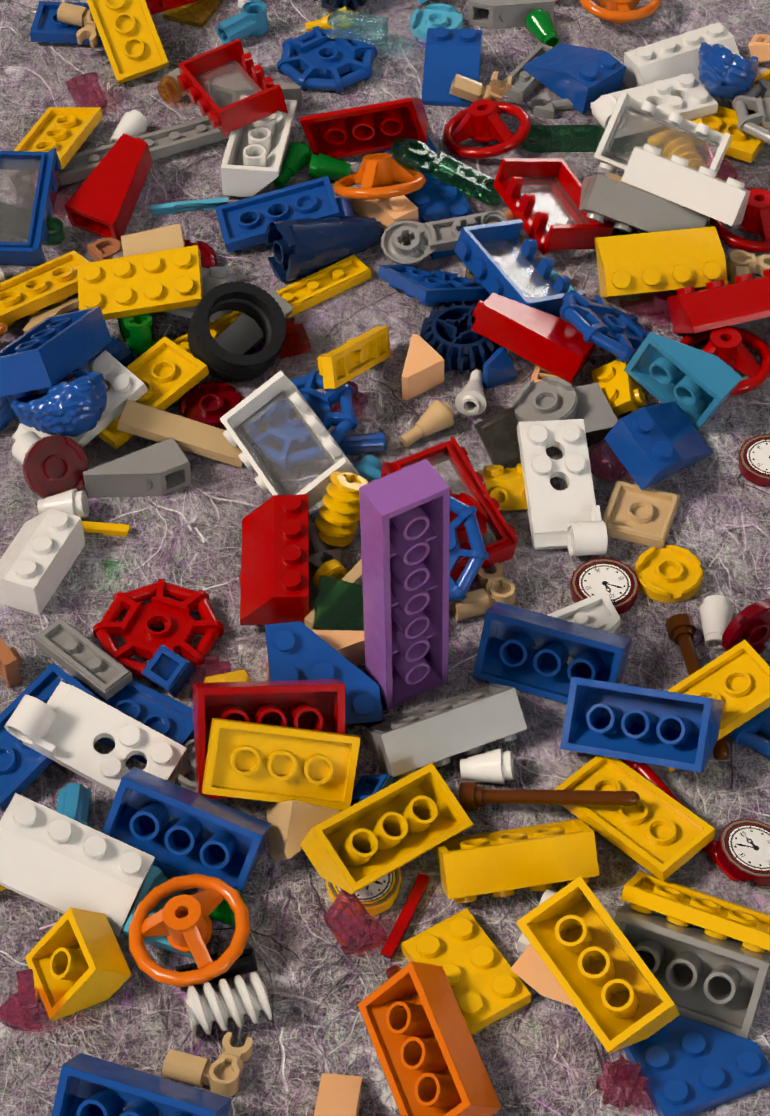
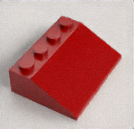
[193,679,345,799]

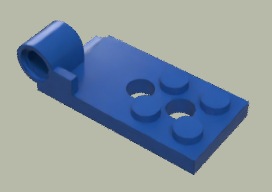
[215,176,356,253]

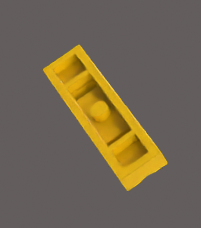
[317,326,391,389]

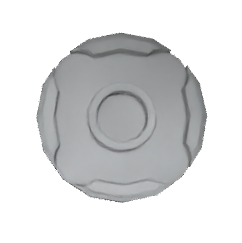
[514,377,579,422]

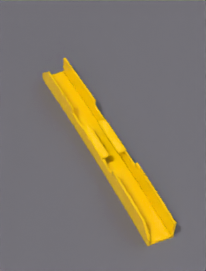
[82,521,131,537]

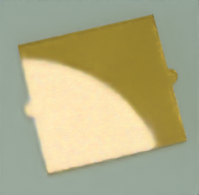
[162,0,223,28]

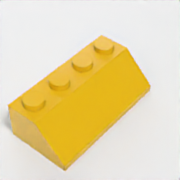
[595,226,728,299]
[300,763,473,895]
[434,818,600,903]
[515,876,680,1054]

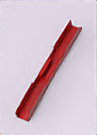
[380,873,430,962]

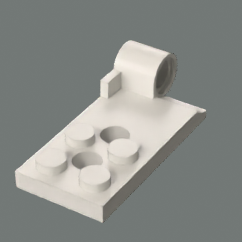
[590,73,718,139]
[12,350,148,465]
[517,419,608,556]
[4,681,187,795]

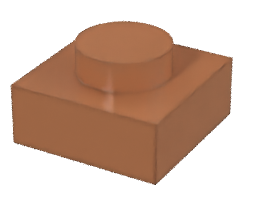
[0,637,23,688]

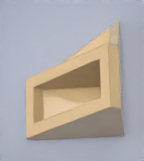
[265,800,342,861]

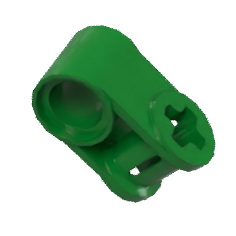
[117,313,157,354]

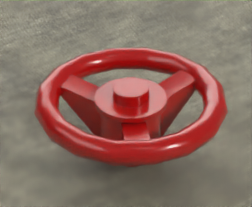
[443,99,531,159]
[709,188,770,253]
[680,326,770,396]

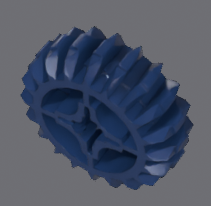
[420,302,502,374]

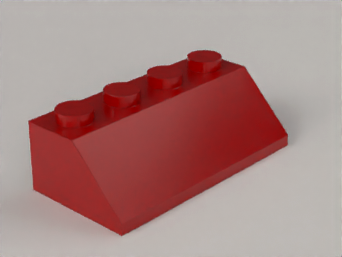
[300,97,428,159]
[667,269,770,334]
[240,494,310,625]

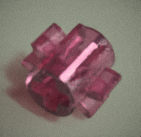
[596,1056,648,1111]

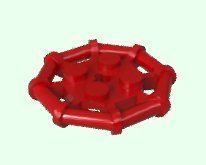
[93,579,224,684]

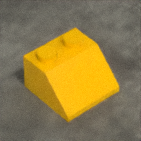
[25,907,132,1020]

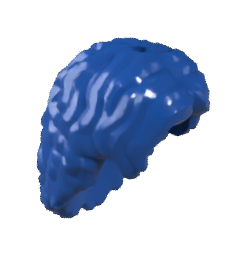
[698,42,758,100]
[10,368,108,437]

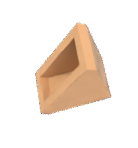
[402,334,444,400]

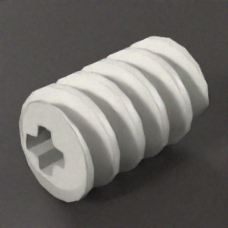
[185,971,272,1038]

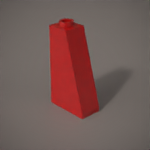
[64,133,153,241]
[471,293,596,383]

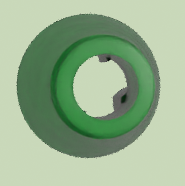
[525,9,560,47]
[308,152,351,181]

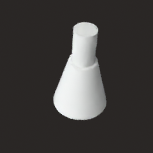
[455,370,487,416]

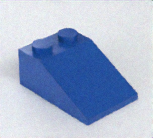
[421,27,482,107]
[523,43,626,114]
[604,401,713,491]

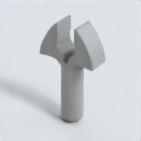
[531,92,575,119]
[310,525,343,573]

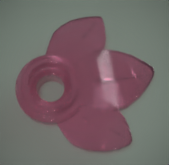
[619,292,675,318]

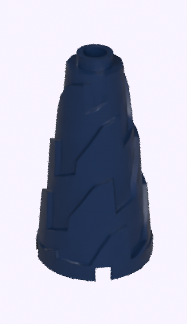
[265,217,384,282]

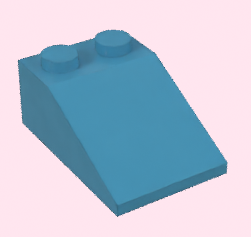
[624,332,743,431]

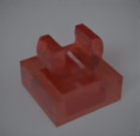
[279,317,311,359]

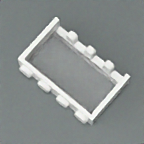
[594,91,733,175]
[220,370,360,509]

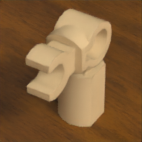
[57,2,100,48]
[449,71,512,103]
[726,249,770,283]
[450,562,515,622]
[162,1031,253,1098]

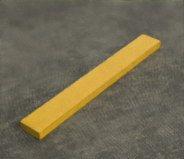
[172,254,372,354]

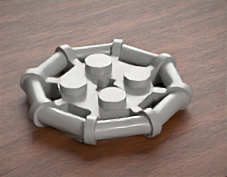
[732,79,770,147]

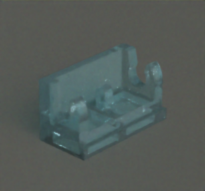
[327,9,389,47]

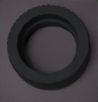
[188,281,286,383]

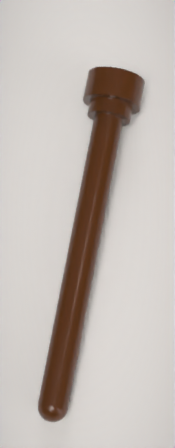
[665,613,729,760]
[459,781,640,811]

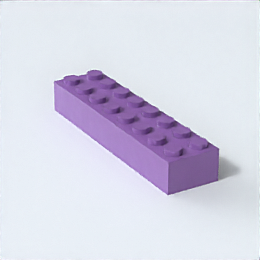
[359,459,450,710]

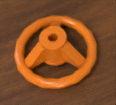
[579,0,662,24]
[333,153,426,200]
[128,874,251,987]

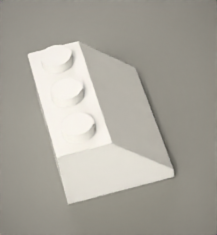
[0,508,85,616]

